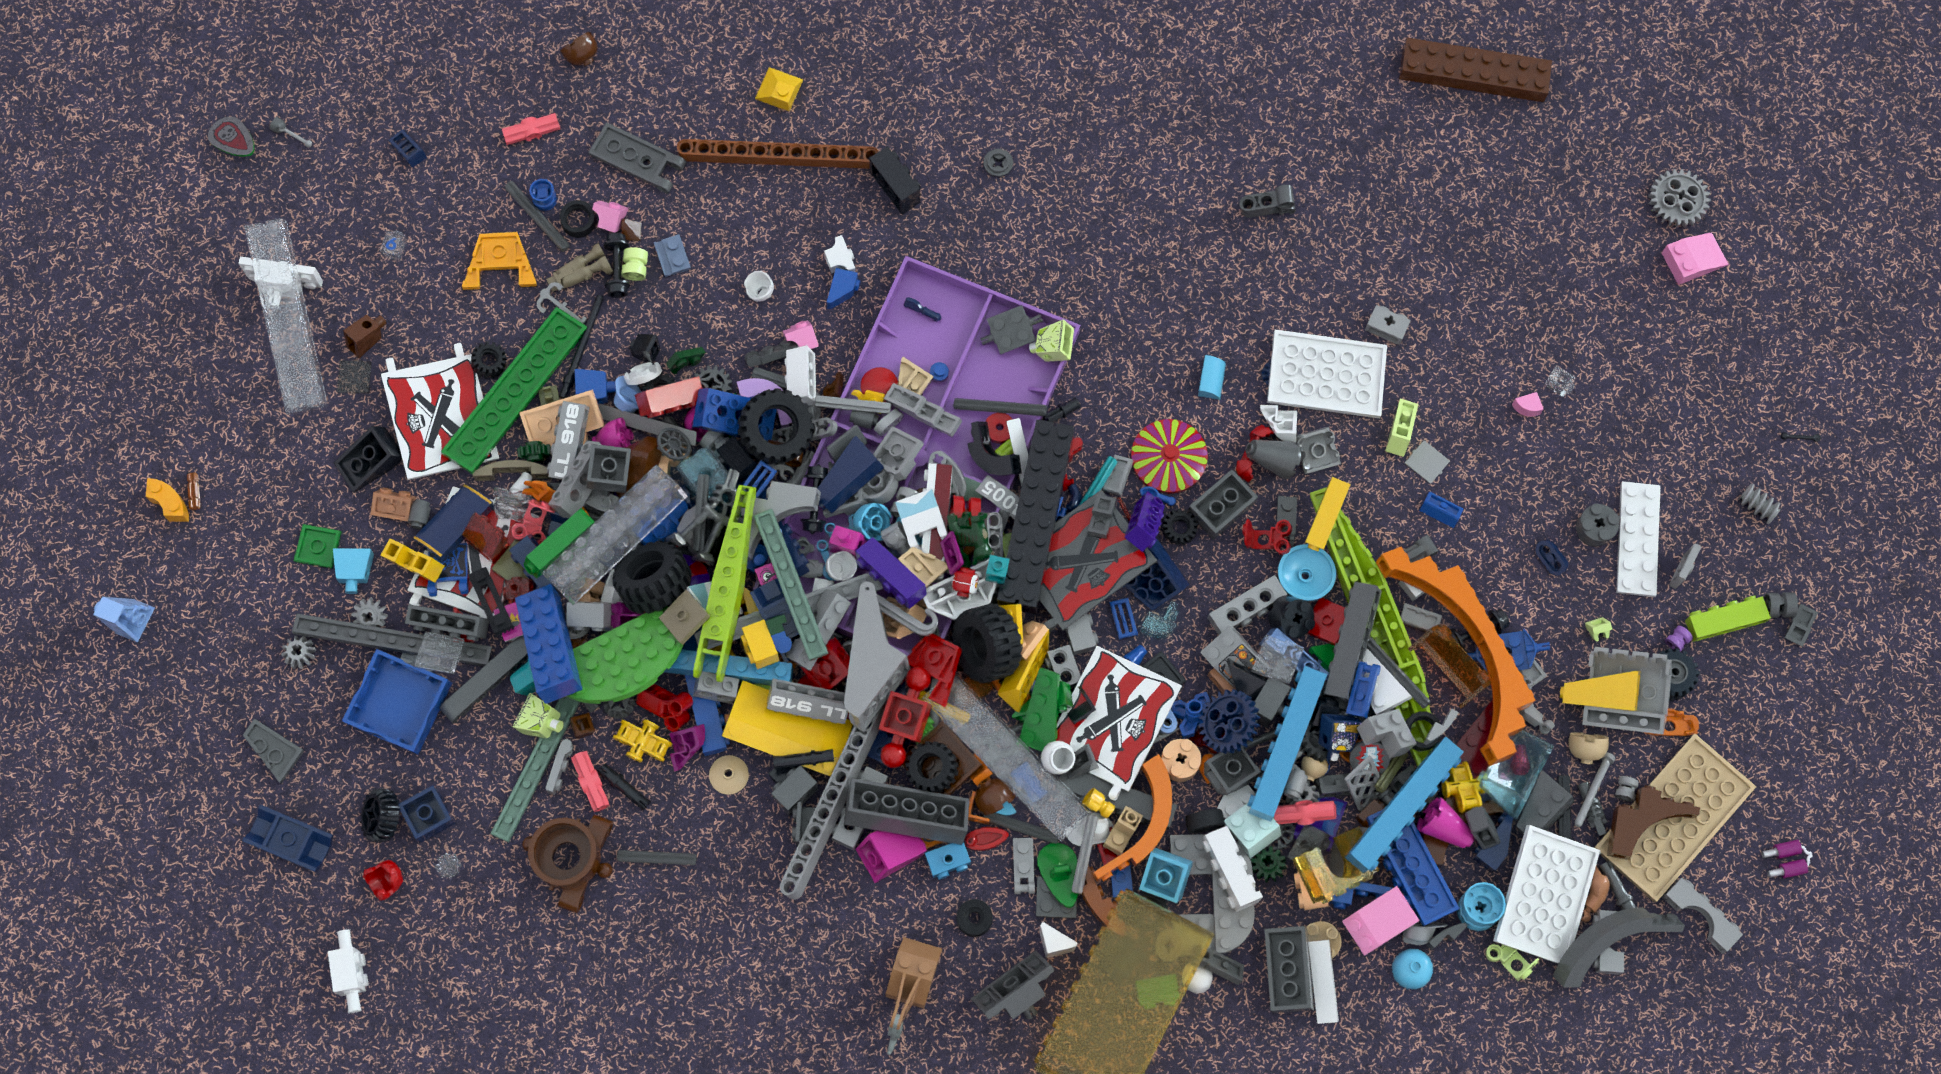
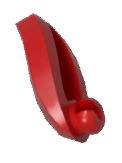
[964,826,1009,851]

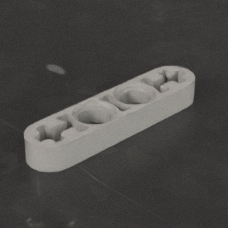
[771,417,838,443]

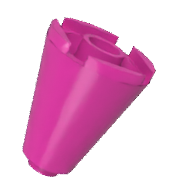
[1417,797,1475,848]

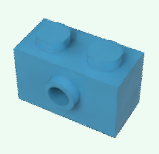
[925,842,971,880]

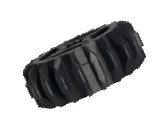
[360,788,400,843]

